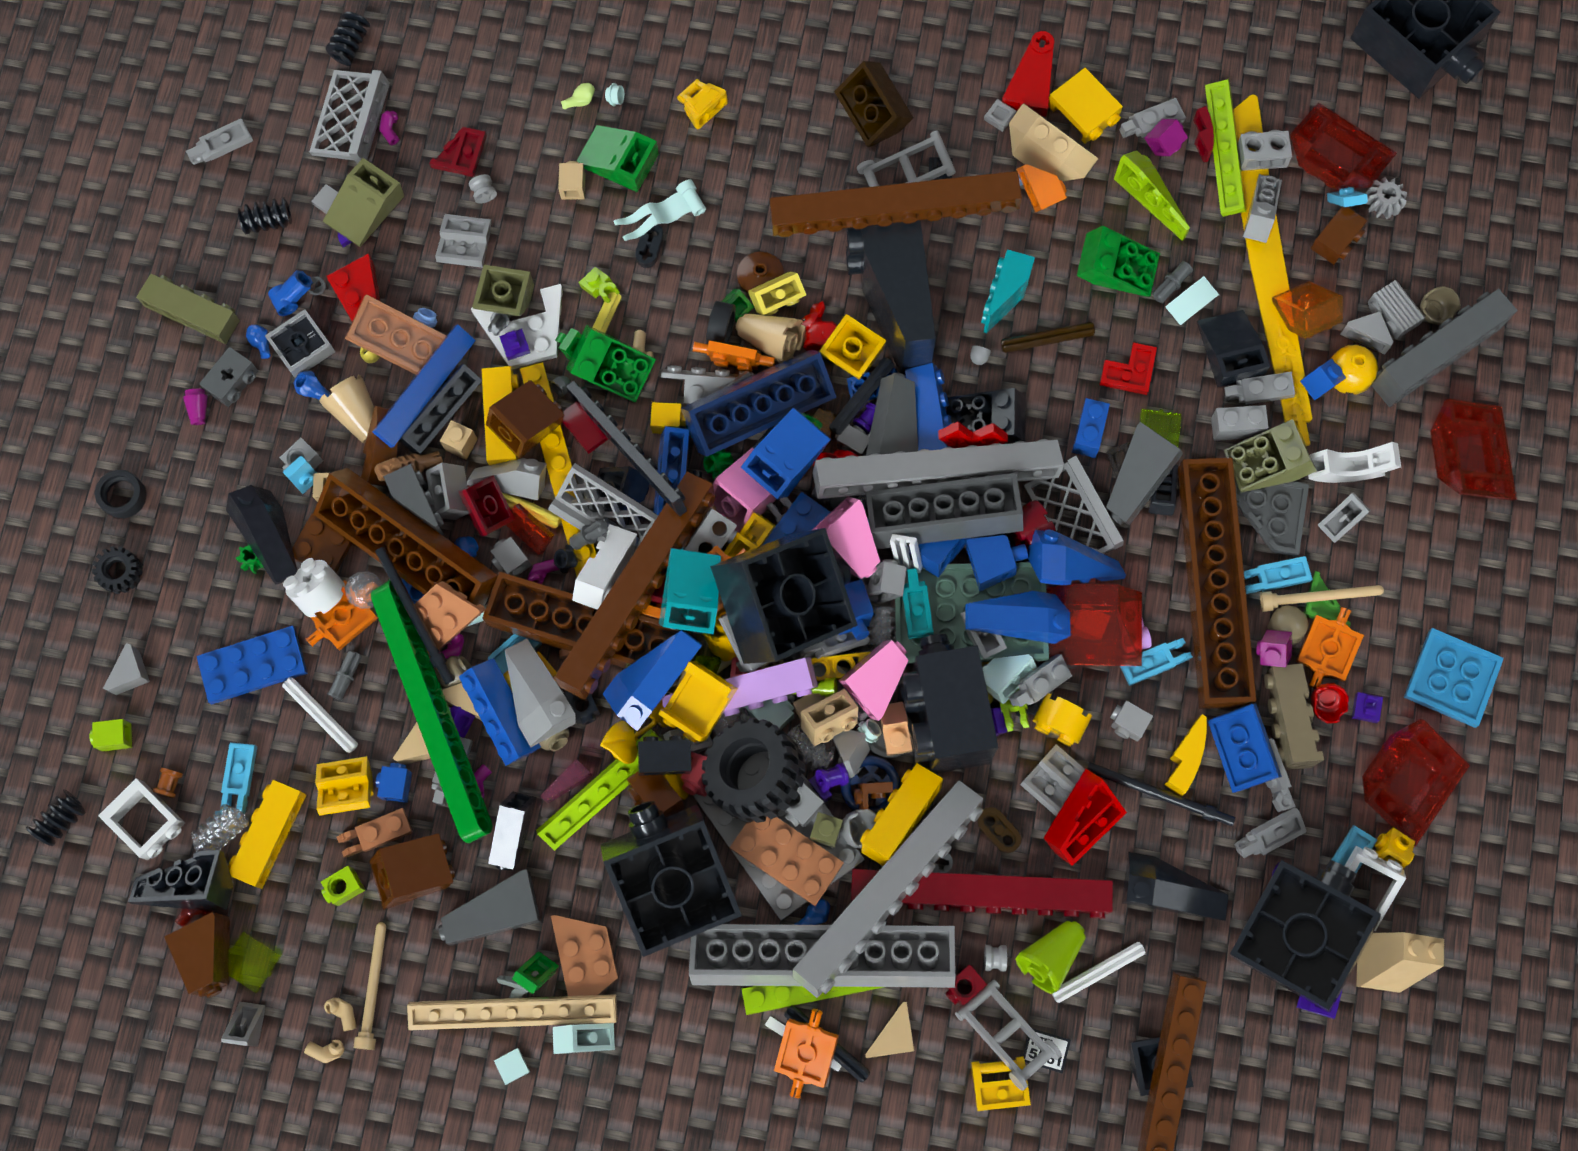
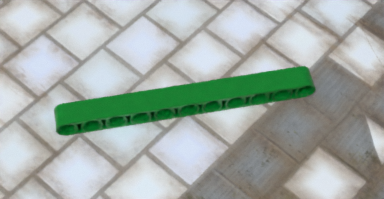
[371,580,493,843]

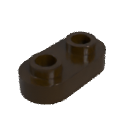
[977,807,1021,853]

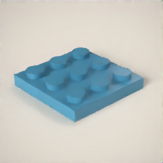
[1404,628,1504,728]

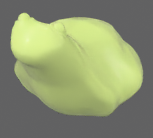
[561,83,595,109]

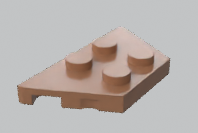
[415,581,486,658]
[551,915,619,996]

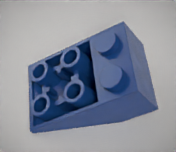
[741,408,831,499]

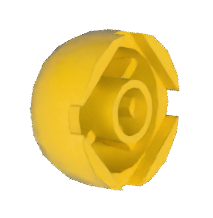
[1331,345,1378,395]

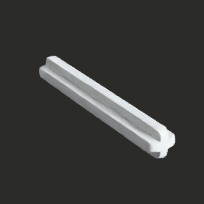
[282,677,358,753]
[1052,942,1146,1003]

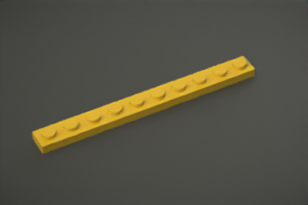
[520,362,597,577]

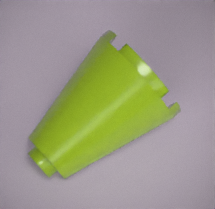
[1016,921,1086,994]

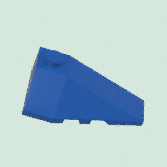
[1027,530,1126,585]
[965,591,1071,644]

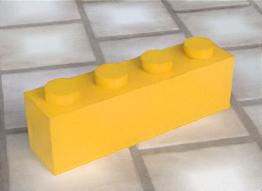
[482,366,519,465]
[860,763,943,866]
[228,780,307,889]

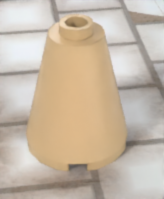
[736,314,805,363]
[319,375,374,443]

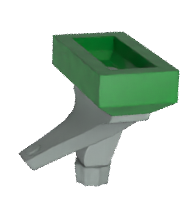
[497,951,559,998]

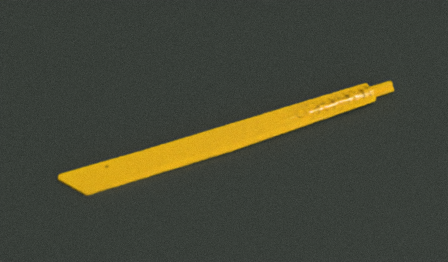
[1233,95,1312,446]

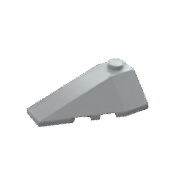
[505,638,576,747]

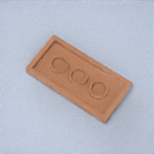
[345,294,446,375]
[729,817,844,907]

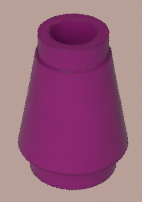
[183,389,208,425]

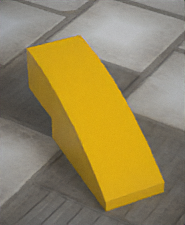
[724,512,776,557]
[1164,714,1207,797]

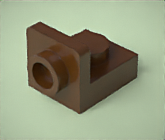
[854,782,893,810]

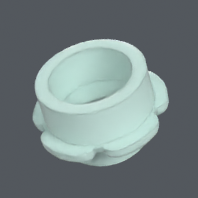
[605,83,625,106]
[858,719,881,743]

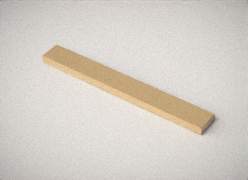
[407,994,618,1030]

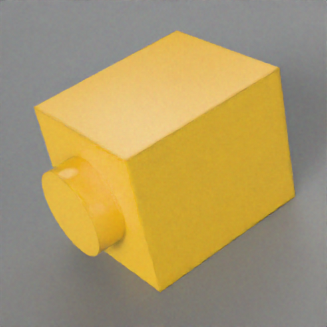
[650,402,686,434]

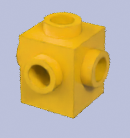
[1374,828,1415,869]

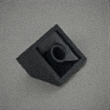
[588,466,649,512]

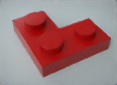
[1099,342,1157,395]
[938,422,1008,448]

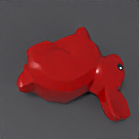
[801,301,838,351]

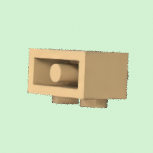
[801,689,858,746]

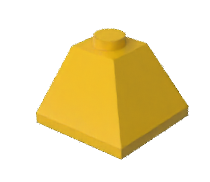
[819,314,886,380]

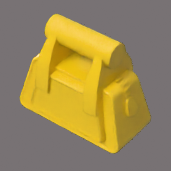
[677,79,728,129]

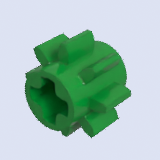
[703,449,734,478]
[236,544,264,574]

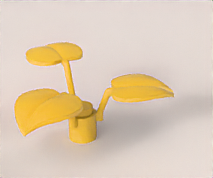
[600,694,688,800]

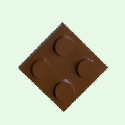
[292,513,352,573]

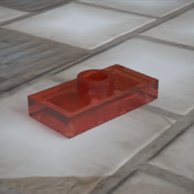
[506,503,554,555]

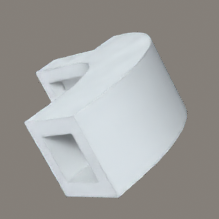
[1308,442,1401,483]

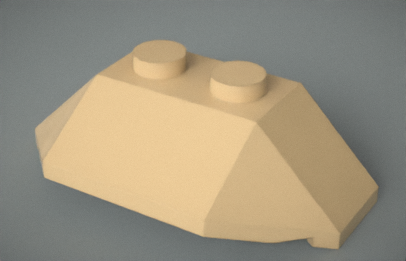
[1009,104,1098,181]

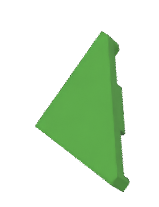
[1304,571,1351,627]

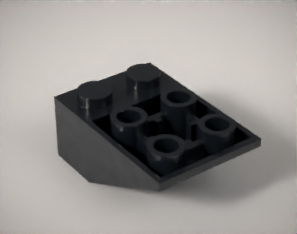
[1197,310,1270,388]
[947,388,1026,444]

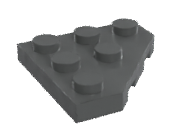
[1234,477,1309,557]

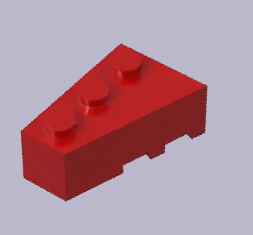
[326,254,380,322]
[1044,769,1127,866]

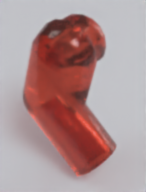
[174,909,212,927]

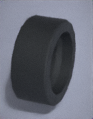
[706,301,736,344]
[94,470,147,519]

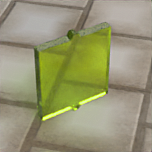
[1140,409,1181,447]
[228,932,281,993]

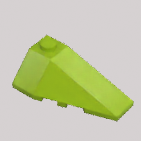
[1114,150,1190,241]

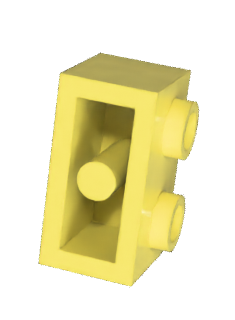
[748,271,806,316]

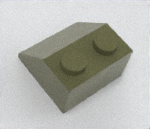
[472,265,534,316]

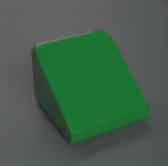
[721,289,754,323]

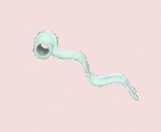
[613,179,706,241]

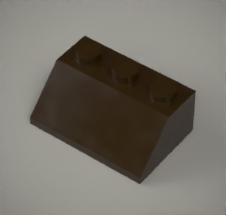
[834,61,914,147]

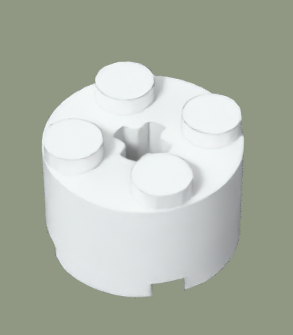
[283,558,345,617]

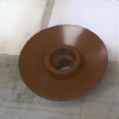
[737,252,784,294]

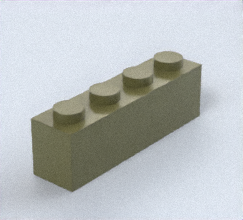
[136,274,240,344]

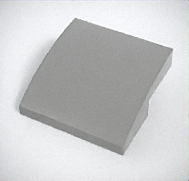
[435,214,491,268]
[1020,744,1085,816]

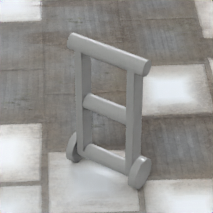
[857,130,956,187]
[955,980,1062,1091]

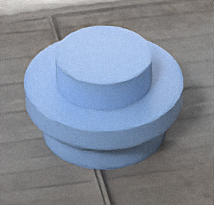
[413,308,437,327]

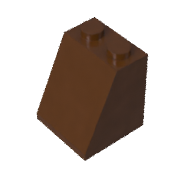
[486,380,565,459]
[369,833,455,910]
[164,912,230,998]

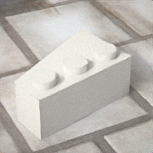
[572,524,637,610]

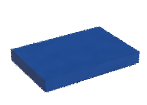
[1207,704,1282,793]

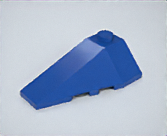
[603,630,702,731]

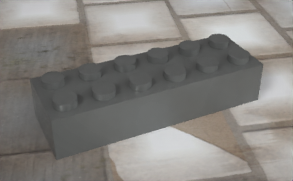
[1371,288,1518,408]
[866,473,1023,549]

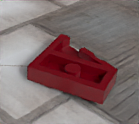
[429,127,487,177]

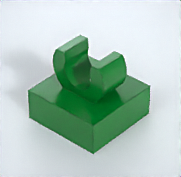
[555,328,581,360]

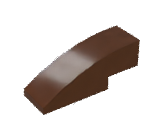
[361,406,398,487]

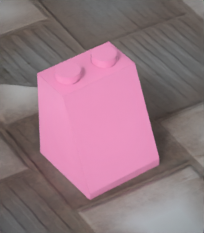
[713,448,776,533]
[812,496,880,579]
[838,640,909,721]

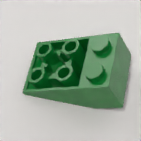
[576,125,659,193]
[1077,226,1160,297]
[566,325,656,402]

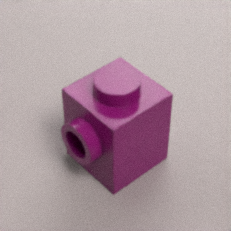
[1144,119,1188,156]
[1256,630,1292,668]

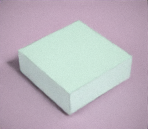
[494,1048,530,1085]

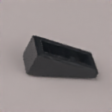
[1149,465,1178,516]

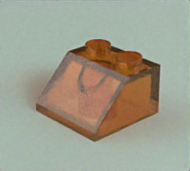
[1272,281,1343,339]

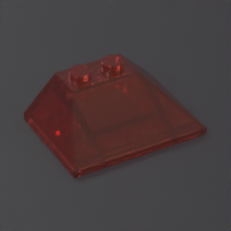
[1290,102,1397,192]
[1430,399,1516,501]
[1039,584,1142,666]
[1362,719,1470,847]

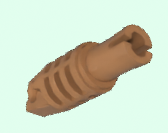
[374,451,443,481]

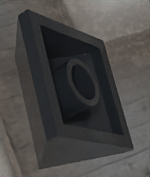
[1130,1037,1194,1096]

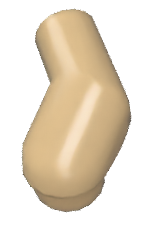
[633,330,654,358]
[324,998,356,1031]
[304,1040,344,1063]

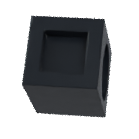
[563,691,601,725]

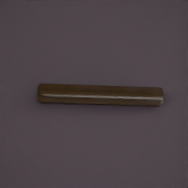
[1001,322,1095,353]

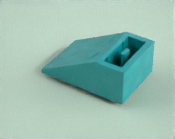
[981,249,1035,333]
[659,548,721,634]

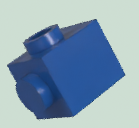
[1300,359,1346,401]
[376,763,412,803]

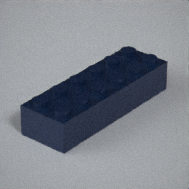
[681,350,836,457]

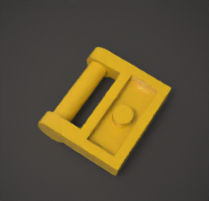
[971,1056,1031,1111]

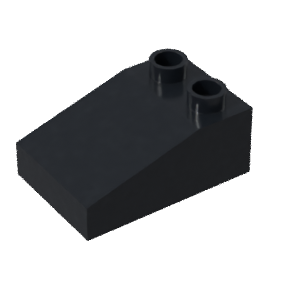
[846,220,936,376]

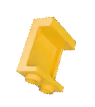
[1048,68,1123,144]
[658,661,738,743]

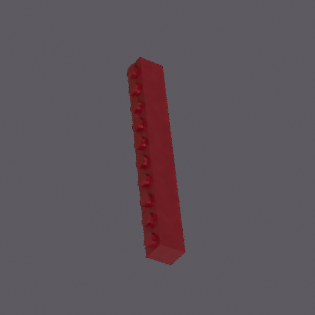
[851,869,1113,919]

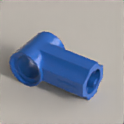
[268,270,313,316]

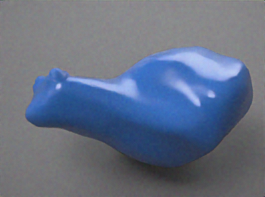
[246,324,271,359]
[294,370,330,400]
[454,536,479,558]
[794,898,830,925]

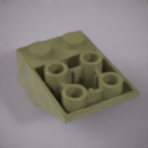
[323,158,404,247]
[1224,419,1317,492]

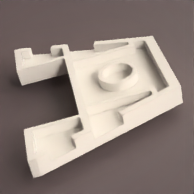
[471,284,563,370]

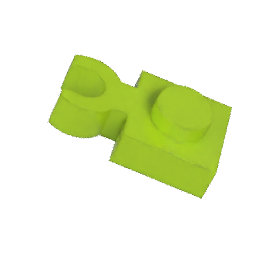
[578,267,620,303]

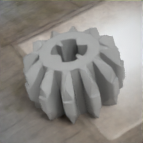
[1366,177,1407,219]

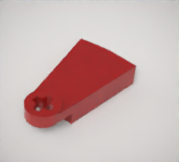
[1002,31,1054,117]

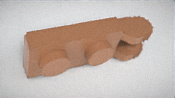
[337,808,413,858]

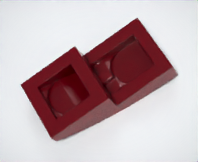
[1193,106,1214,163]
[562,401,608,454]

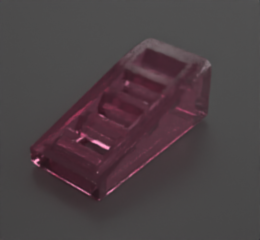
[541,760,593,803]

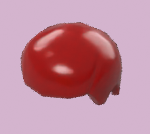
[1310,683,1349,724]

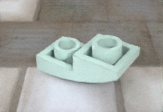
[1165,276,1219,325]

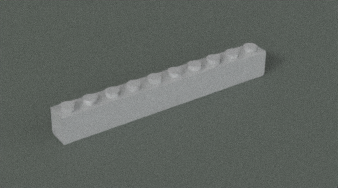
[813,439,1064,499]
[793,781,983,998]

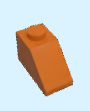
[1016,164,1067,212]

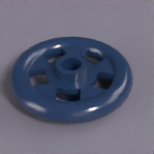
[841,755,901,814]

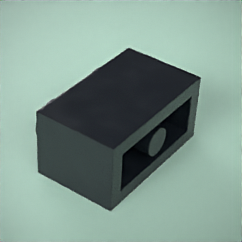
[638,736,691,776]

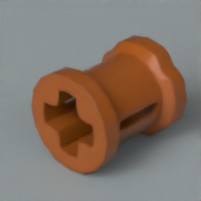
[153,767,183,798]

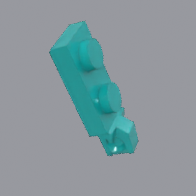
[903,568,934,639]

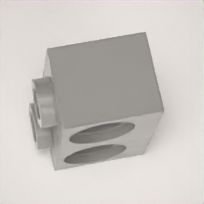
[1238,130,1292,171]
[683,507,738,552]
[860,559,906,604]

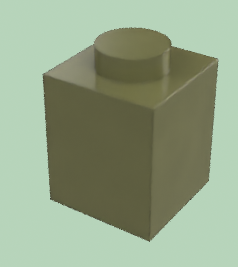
[810,812,843,848]

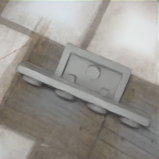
[661,365,754,404]

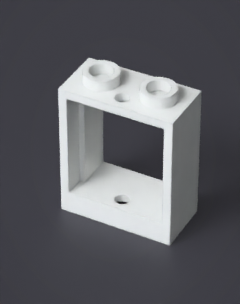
[98,778,185,860]
[1345,846,1406,931]

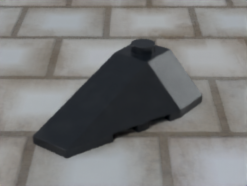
[226,485,298,585]
[128,850,234,911]
[1122,852,1228,921]

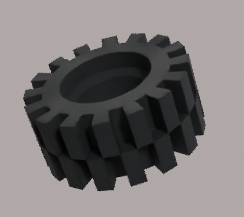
[92,546,143,594]

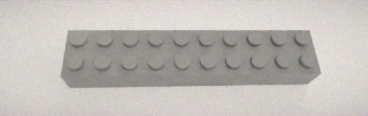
[689,924,955,988]

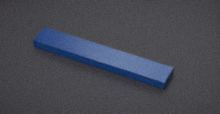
[372,324,476,448]

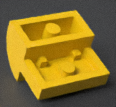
[315,756,374,816]

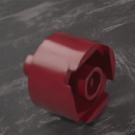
[1009,500,1057,559]

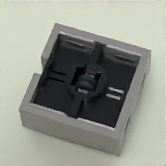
[265,309,335,378]

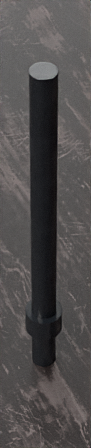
[375,547,454,685]
[1087,762,1236,826]

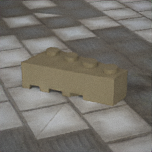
[1264,664,1324,770]

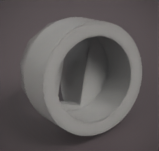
[970,346,991,365]

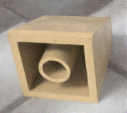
[1356,932,1444,993]

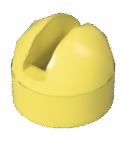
[360,347,380,363]

